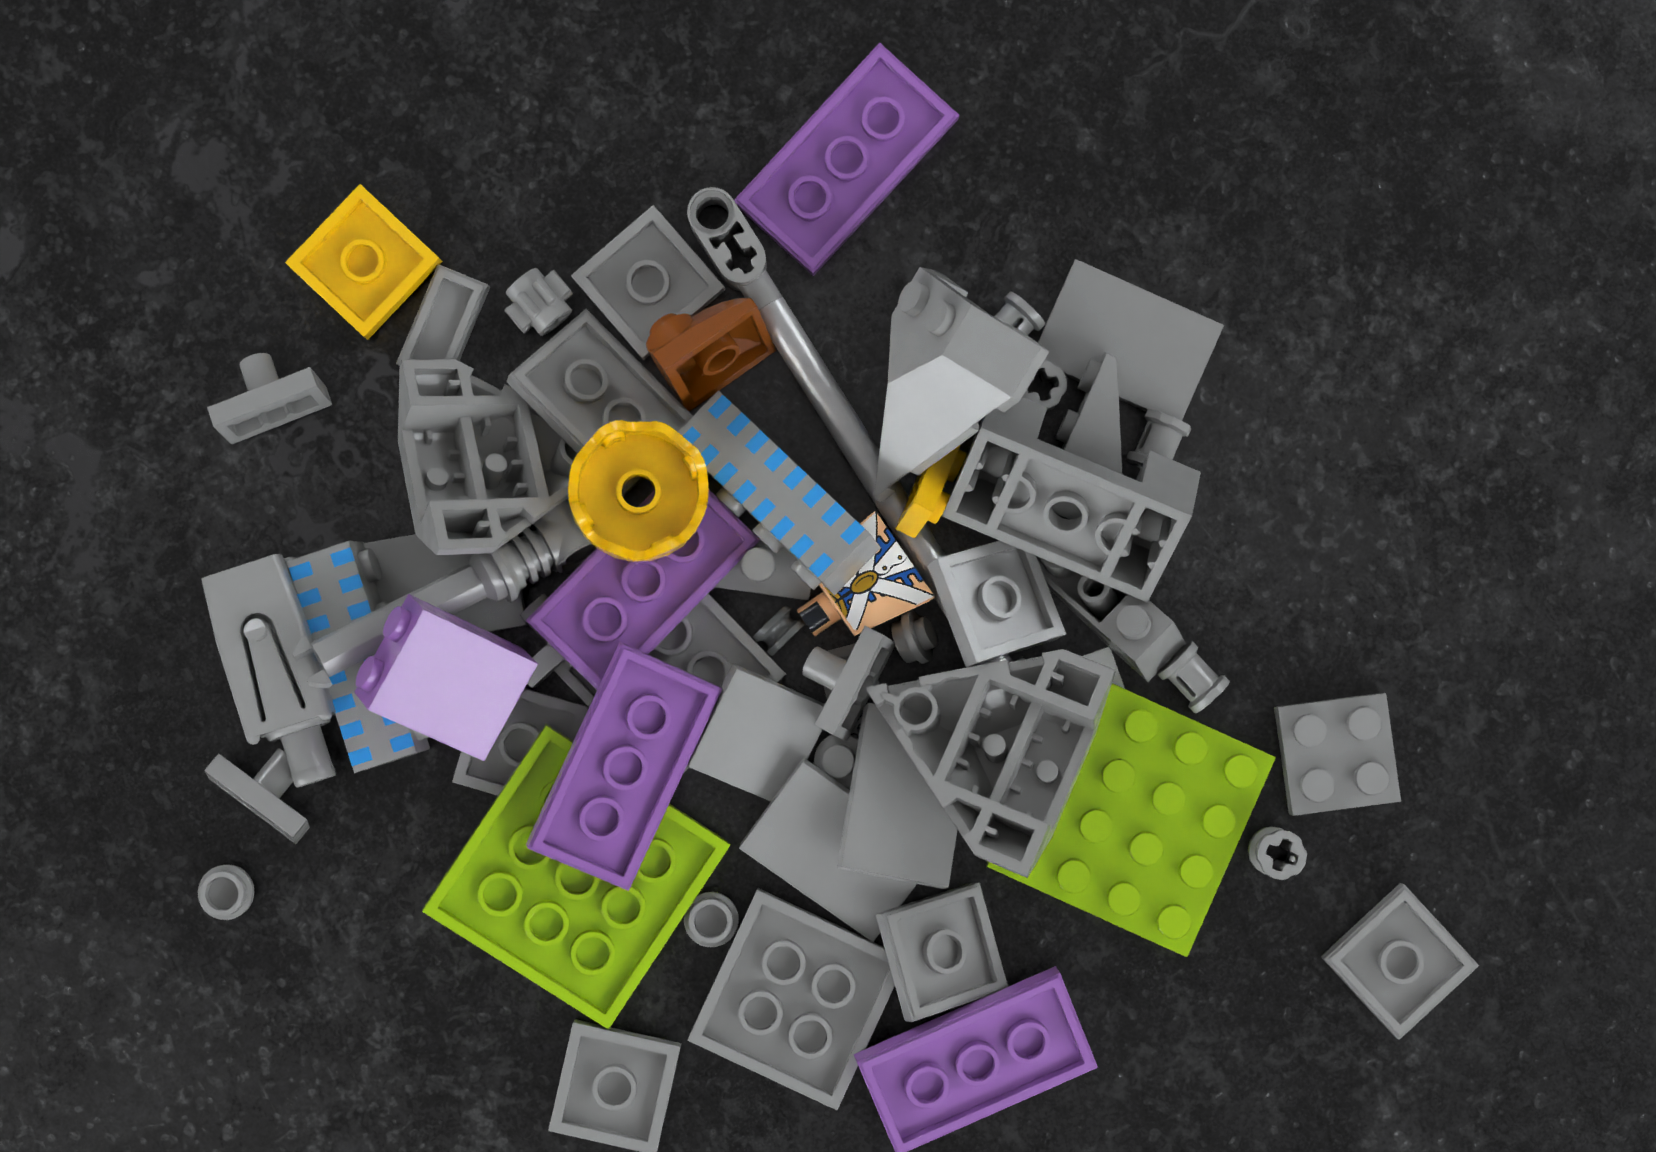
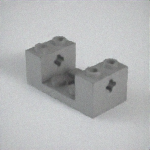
[942,397,1201,603]

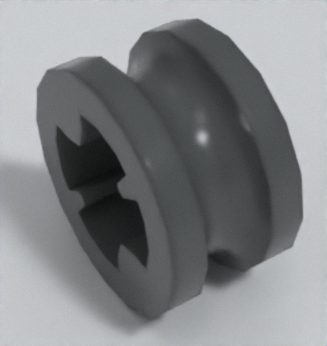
[752,604,806,657]

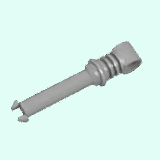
[292,498,597,688]

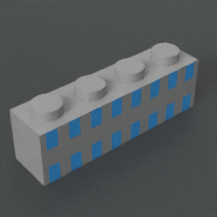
[678,390,881,596]
[287,541,430,773]

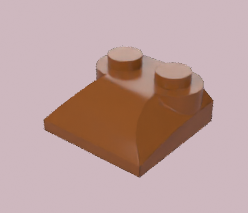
[646,298,776,411]

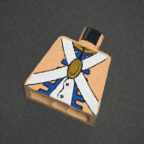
[797,511,935,636]

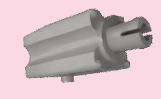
[201,554,336,788]

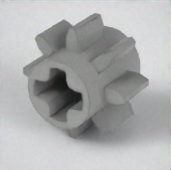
[504,268,573,336]

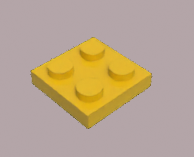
[285,184,443,340]

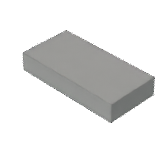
[396,264,490,366]

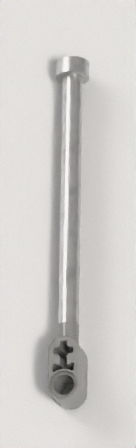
[687,187,1024,666]

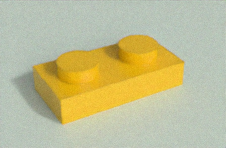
[895,445,967,539]

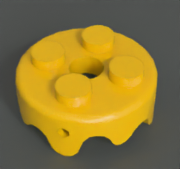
[568,420,709,562]

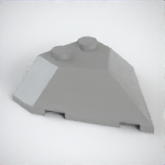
[873,267,1049,502]
[398,359,577,555]
[865,649,1115,878]

